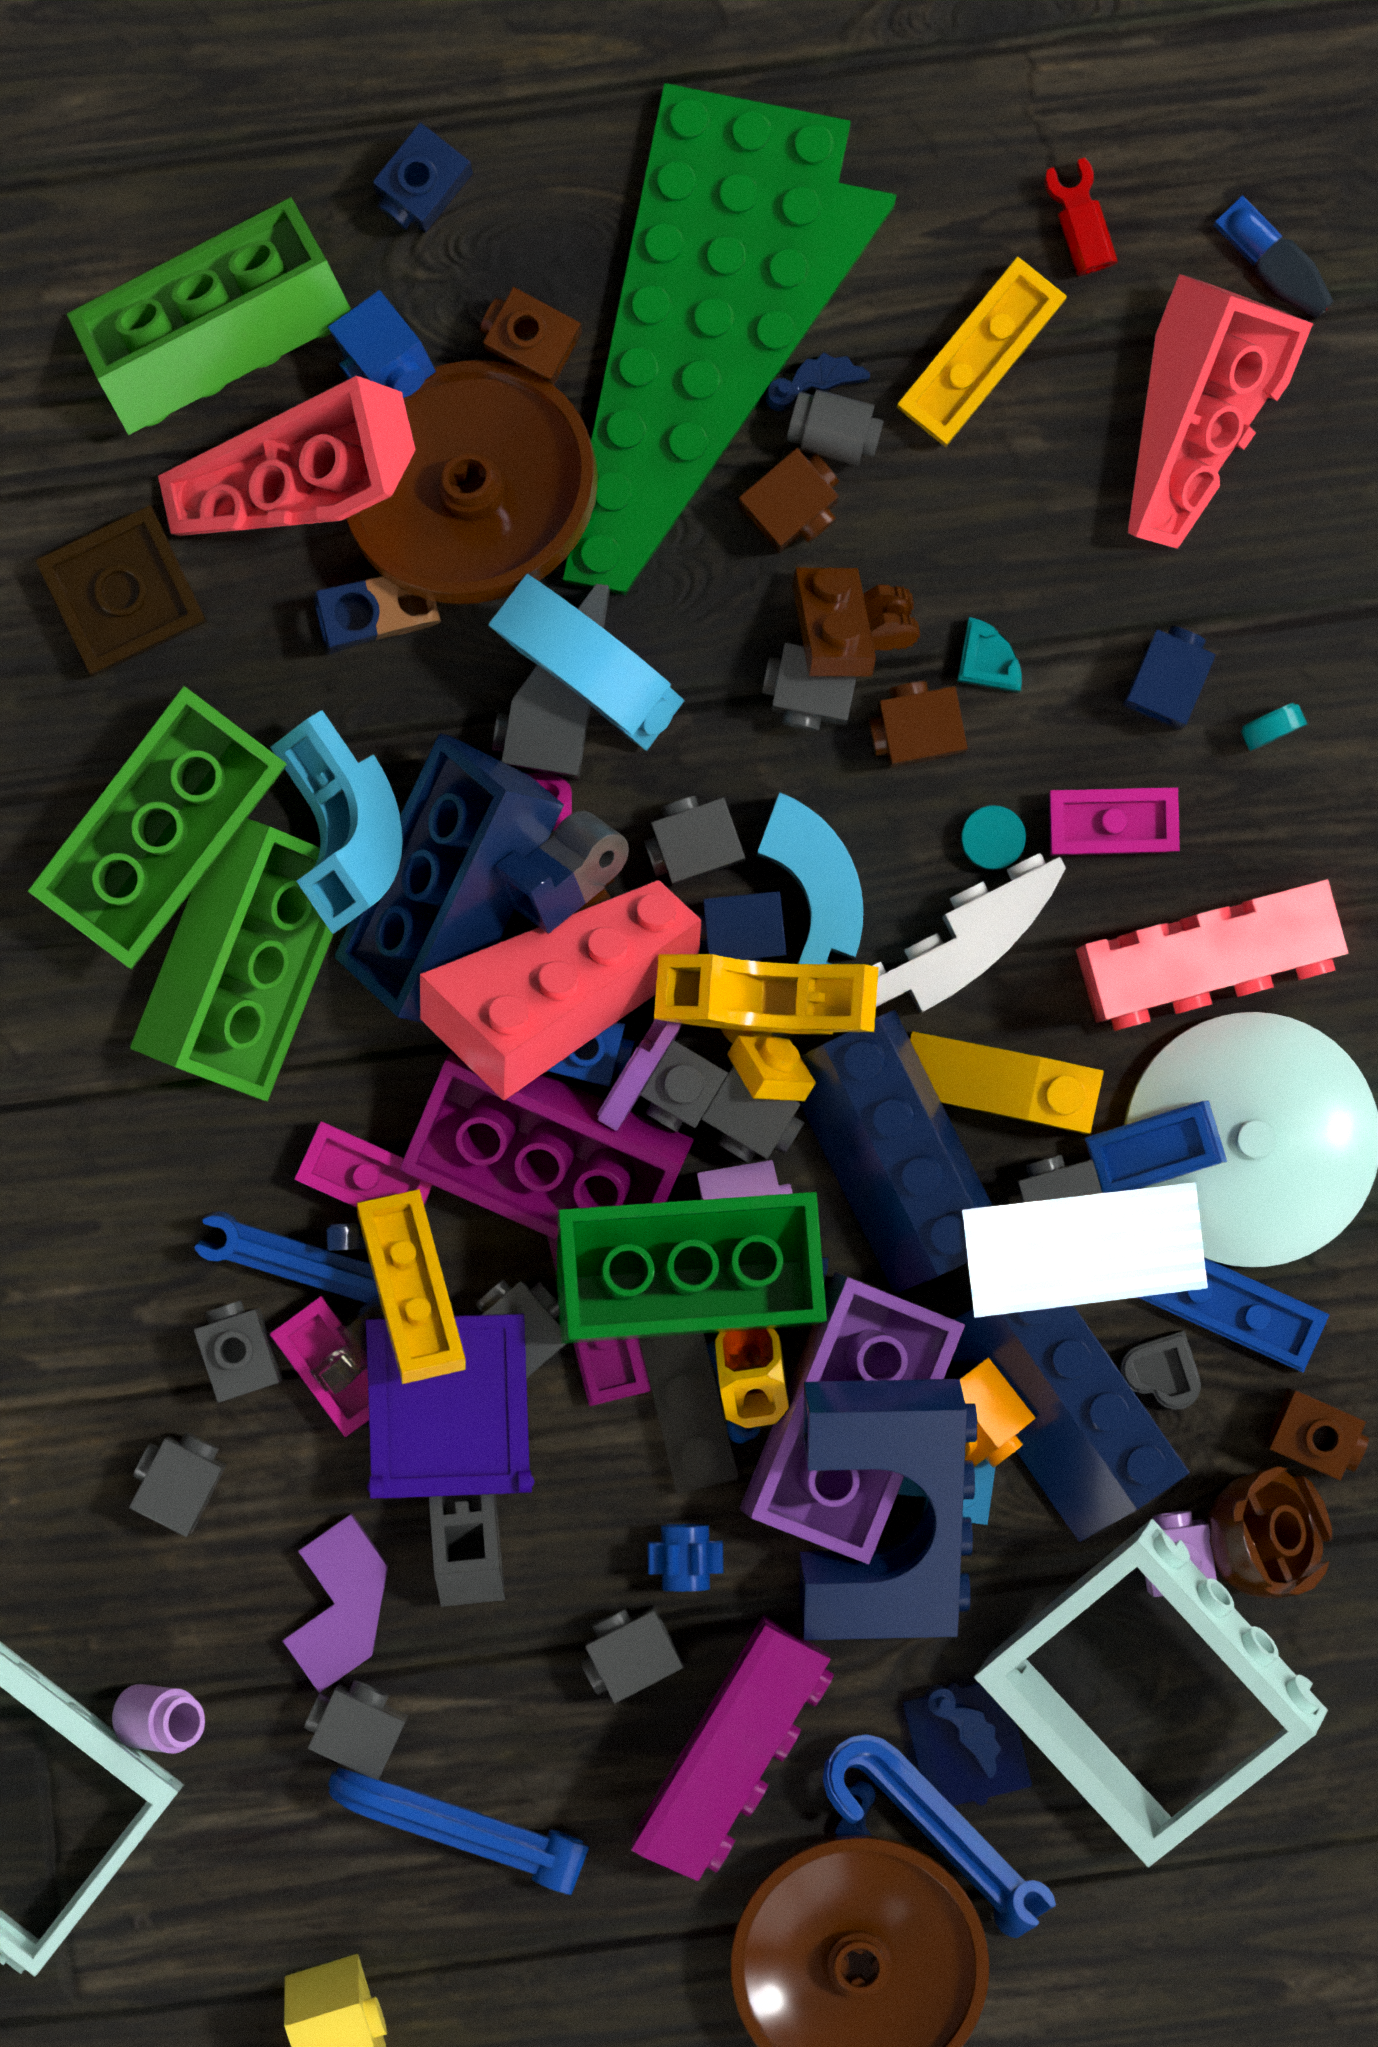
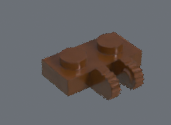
[792,567,920,676]

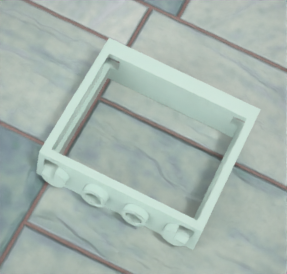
[974,1519,1328,1868]
[0,1642,184,1977]

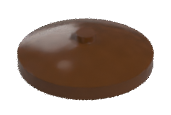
[346,360,598,604]
[731,1835,989,2047]

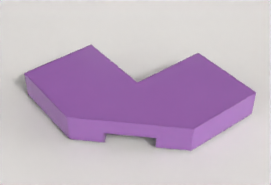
[597,1019,684,1131]
[283,1513,389,1693]

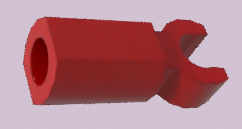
[1044,157,1118,276]

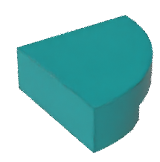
[957,617,1022,693]

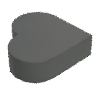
[1119,1330,1201,1410]

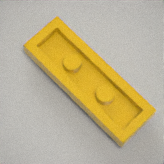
[896,257,1067,448]
[357,1189,466,1384]

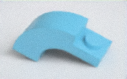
[488,574,685,751]
[270,710,403,934]
[757,792,863,964]

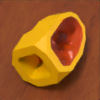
[715,1328,789,1428]

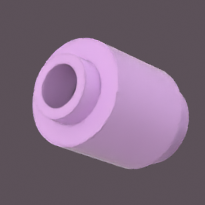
[112,1684,205,1754]

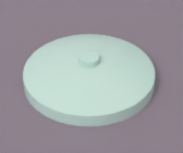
[1124,1012,1378,1267]

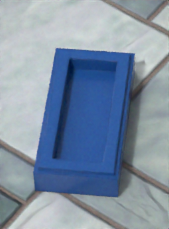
[1085,1100,1227,1193]

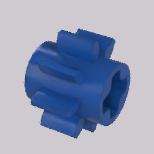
[648,1524,724,1592]

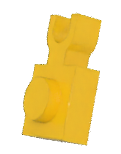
[720,1028,816,1101]

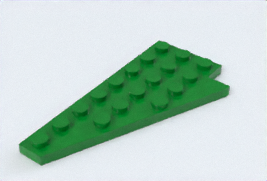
[563,83,897,595]

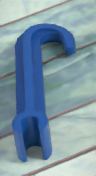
[194,1211,382,1308]
[823,1734,1056,1938]
[327,1767,589,1895]

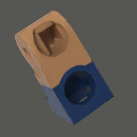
[313,576,441,655]

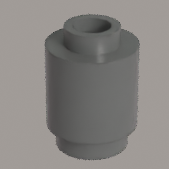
[786,389,884,467]

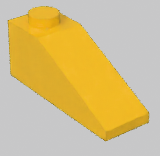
[910,1031,1104,1134]

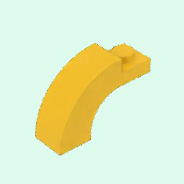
[654,954,879,1035]

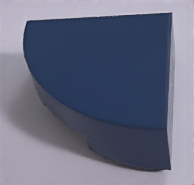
[327,1223,366,1251]

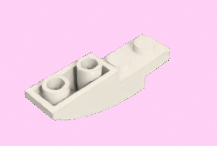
[873,853,1066,1014]

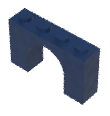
[798,1379,977,1640]

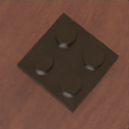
[35,505,207,677]

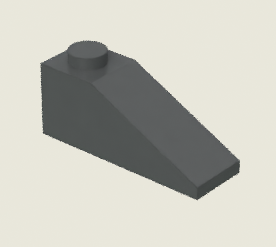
[492,583,610,780]
[429,1494,505,1607]

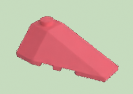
[1128,274,1313,549]
[158,375,416,536]

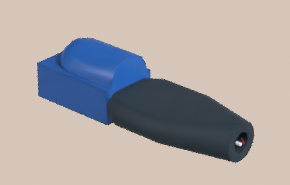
[1213,195,1334,318]

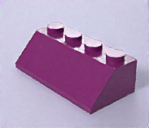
[399,1050,694,1240]
[631,1614,834,1881]

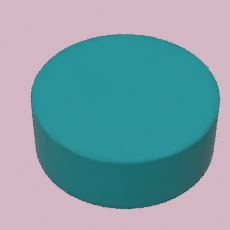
[1240,702,1308,751]
[961,805,1026,870]

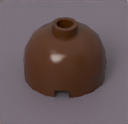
[1206,1466,1332,1598]

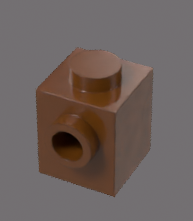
[479,287,582,385]
[738,448,839,554]
[869,681,968,768]
[1263,1388,1369,1481]

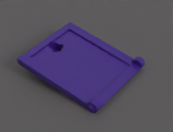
[366,1313,535,1499]

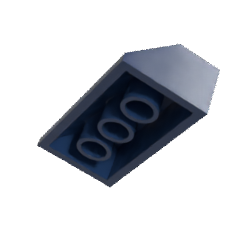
[334,733,564,1023]
[799,1010,993,1295]
[952,1304,1190,1542]

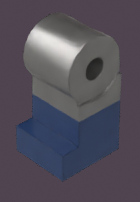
[495,811,629,934]

